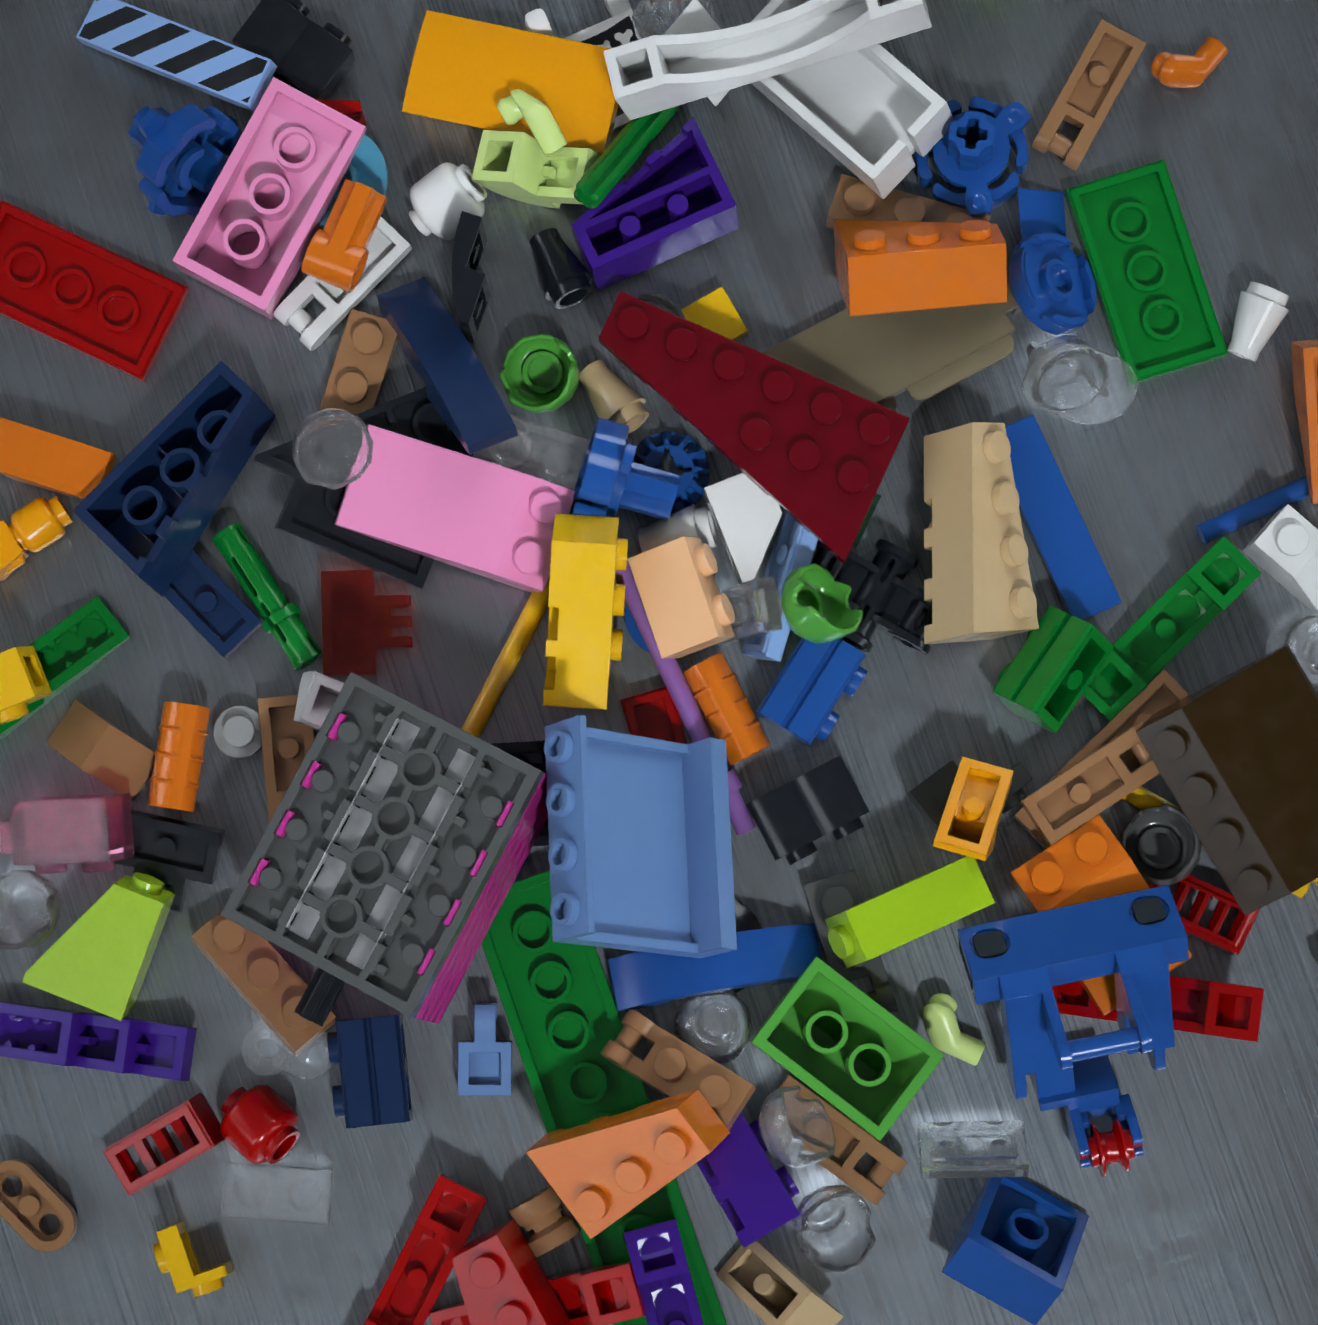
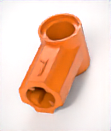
[301,179,388,293]

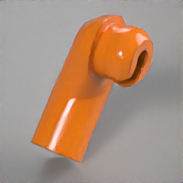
[1150,36,1228,88]

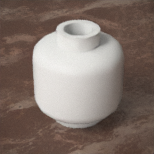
[409,162,487,240]

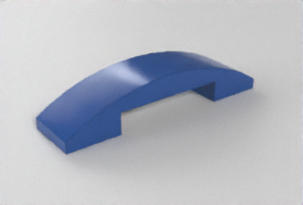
[608,923,822,1013]

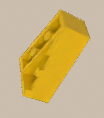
[543,513,628,710]

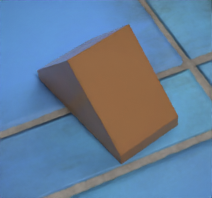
[46,699,155,801]

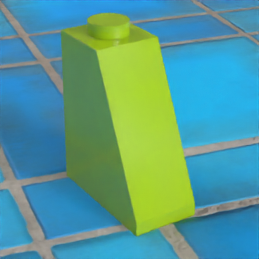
[825,856,995,968]
[22,873,175,1021]

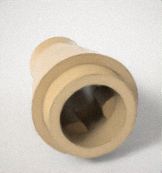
[579,359,649,435]

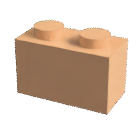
[627,536,735,659]

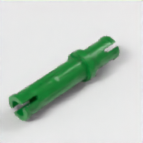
[211,523,324,671]

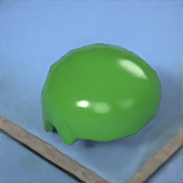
[499,333,579,414]
[782,563,863,644]

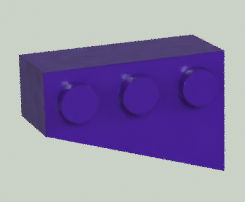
[571,117,739,291]
[661,1097,800,1248]

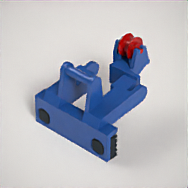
[957,885,1189,1177]

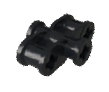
[811,539,932,655]

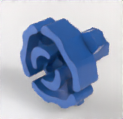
[915,96,1031,217]
[128,104,243,218]
[570,417,681,521]

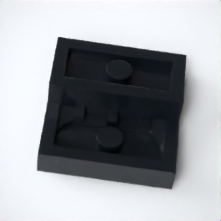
[451,211,491,343]

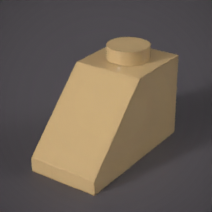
[716,1240,843,1325]

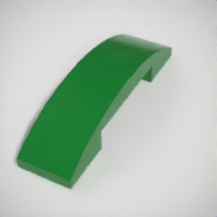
[1083,536,1262,721]

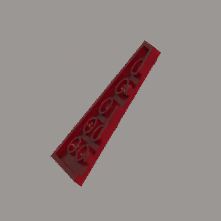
[599,291,910,564]

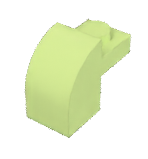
[471,130,600,209]

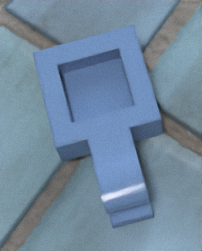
[458,1002,512,1096]

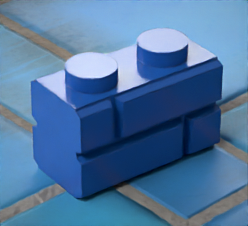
[755,638,868,747]

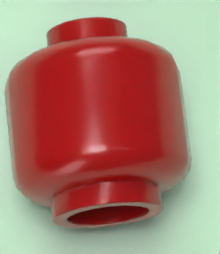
[220,1085,300,1164]

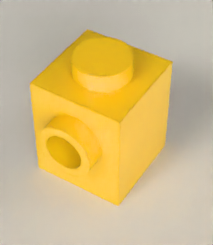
[0,645,52,725]

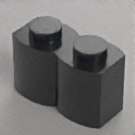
[232,0,355,99]
[746,756,870,865]

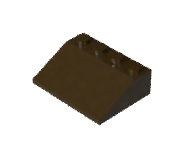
[1136,644,1318,915]

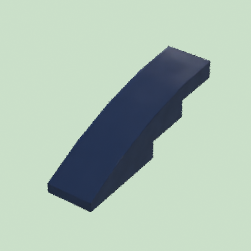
[377,277,518,455]

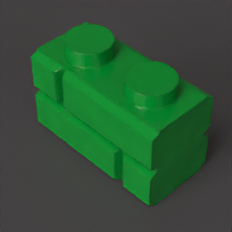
[992,605,1114,734]

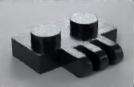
[108,808,225,912]

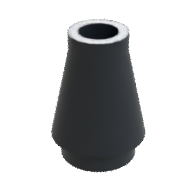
[529,228,593,309]

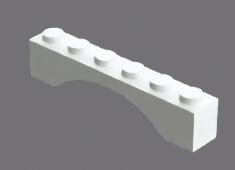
[603,0,932,120]

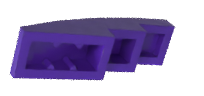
[0,1001,197,1081]

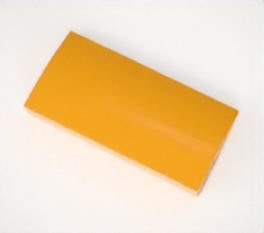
[402,10,619,154]

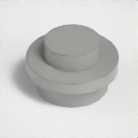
[213,706,262,759]

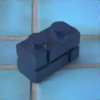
[327,1014,413,1128]

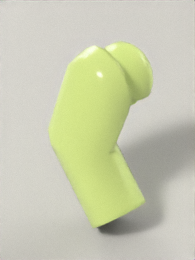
[497,89,567,155]
[922,993,986,1066]

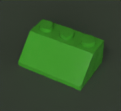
[749,956,945,1141]

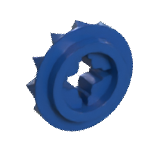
[633,430,710,514]

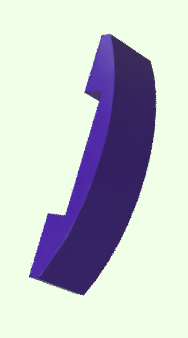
[624,1219,704,1325]

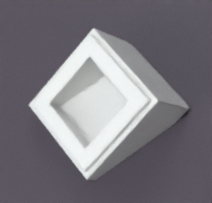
[294,671,344,730]

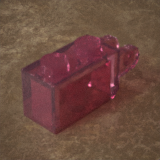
[0,793,134,874]

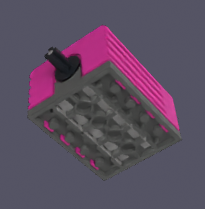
[221,672,548,1026]

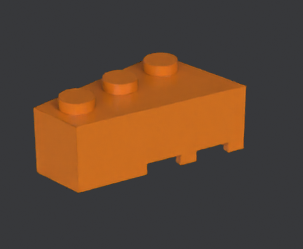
[834,219,1007,316]
[526,1089,731,1239]

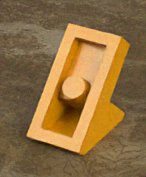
[933,756,1014,861]

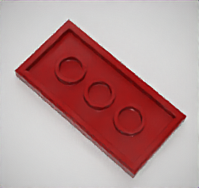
[0,200,190,383]

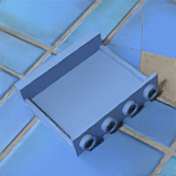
[544,715,737,958]

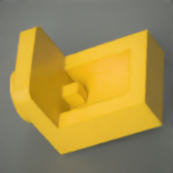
[153,1220,234,1298]

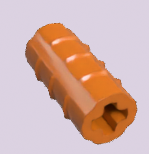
[683,652,771,766]
[148,701,210,812]

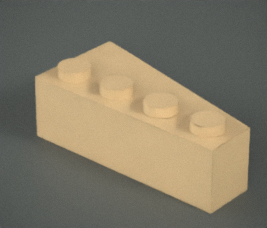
[924,422,1039,644]

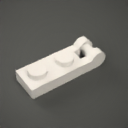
[273,217,412,351]

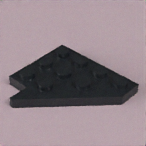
[253,387,478,589]

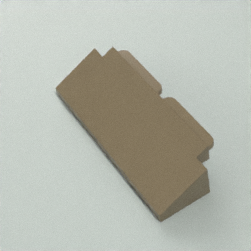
[762,271,1022,412]

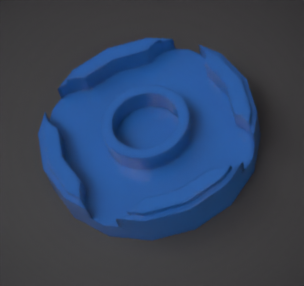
[1009,231,1097,335]

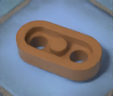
[0,1159,78,1252]

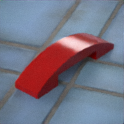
[1052,975,1265,1042]
[364,1174,488,1325]
[429,1262,646,1325]

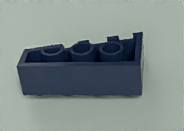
[73,361,276,597]

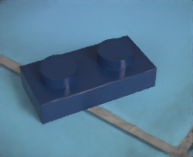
[163,549,262,659]

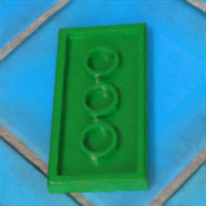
[1064,159,1228,387]

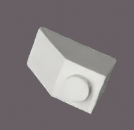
[703,473,782,591]
[1242,504,1318,616]

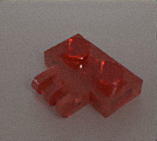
[321,570,413,677]

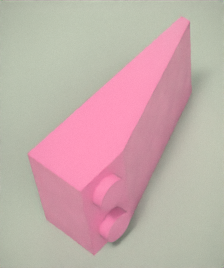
[172,77,367,320]
[334,424,575,592]

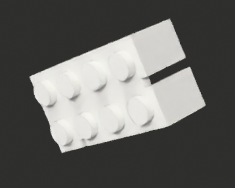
[751,0,954,200]

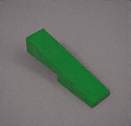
[0,596,129,741]

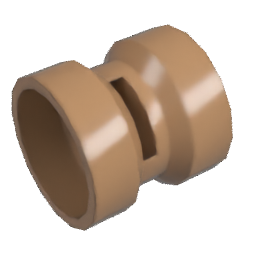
[509,1186,581,1258]

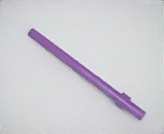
[616,557,756,835]

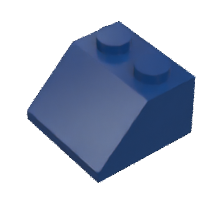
[942,1164,1089,1325]

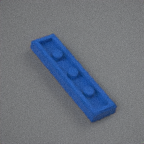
[1005,414,1122,620]

